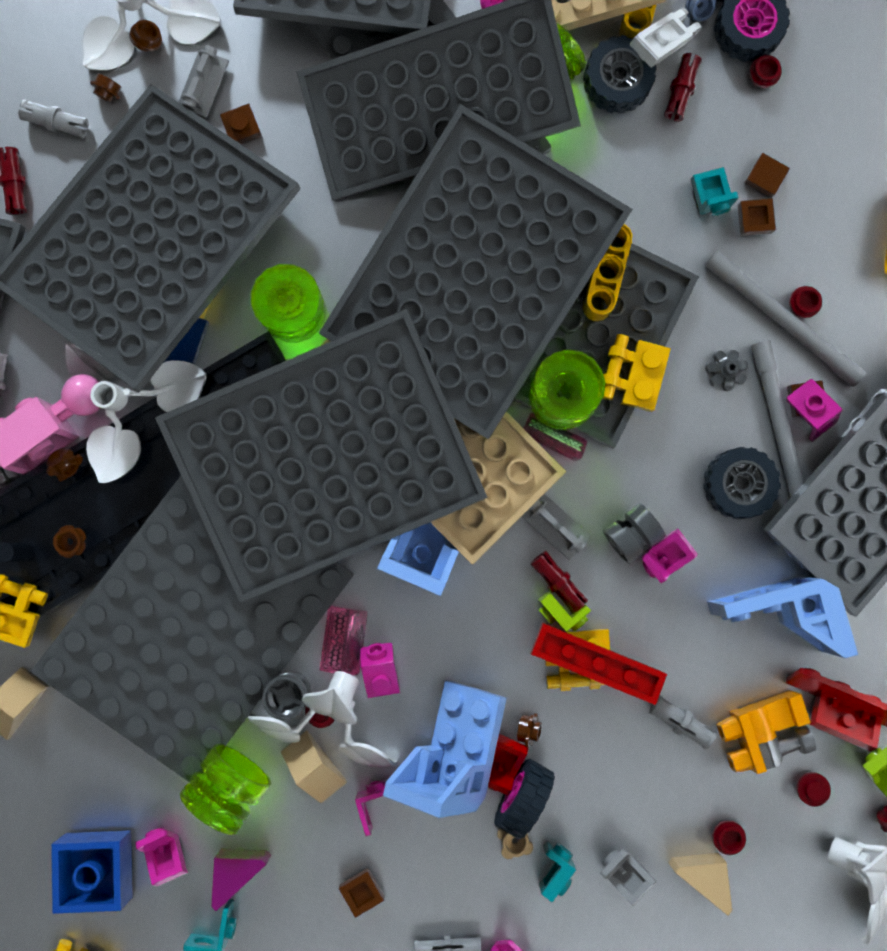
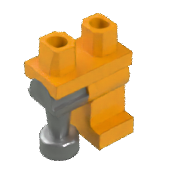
[716,690,816,774]

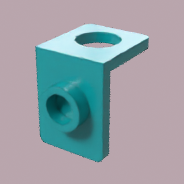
[183,899,237,951]

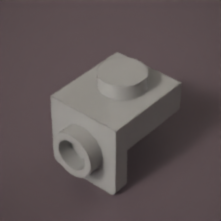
[600,849,657,906]

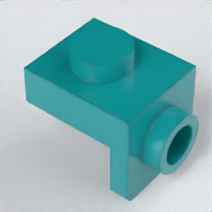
[690,167,739,216]
[539,841,576,902]

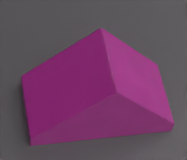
[211,848,271,911]

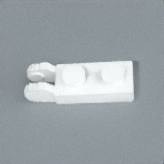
[629,7,702,68]

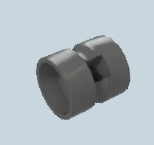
[603,503,666,564]
[262,671,312,720]

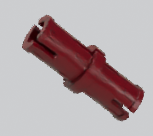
[664,53,702,122]
[0,146,27,215]
[530,550,588,613]

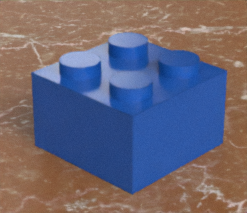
[51,830,133,914]

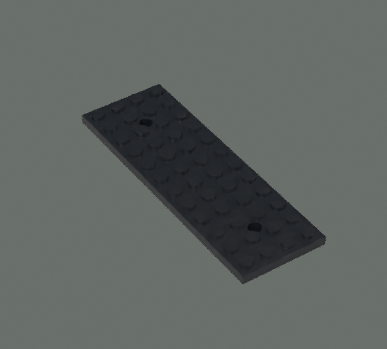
[0,331,287,641]

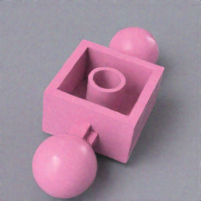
[0,374,101,475]

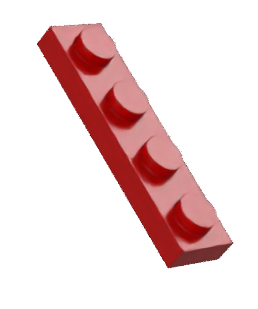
[530,623,668,705]

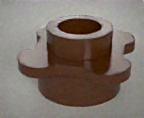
[46,448,83,481]
[517,713,542,748]

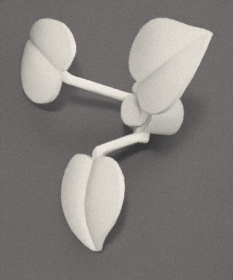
[82,0,221,71]
[65,343,207,483]
[248,671,397,768]
[828,837,887,944]

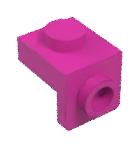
[642,528,698,584]
[360,643,400,698]
[135,828,188,887]

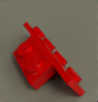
[786,668,887,752]

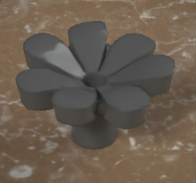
[705,350,748,392]

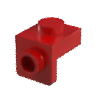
[488,734,528,795]

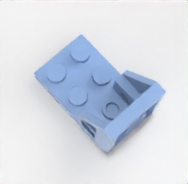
[377,522,459,596]
[707,577,858,658]
[383,681,507,818]

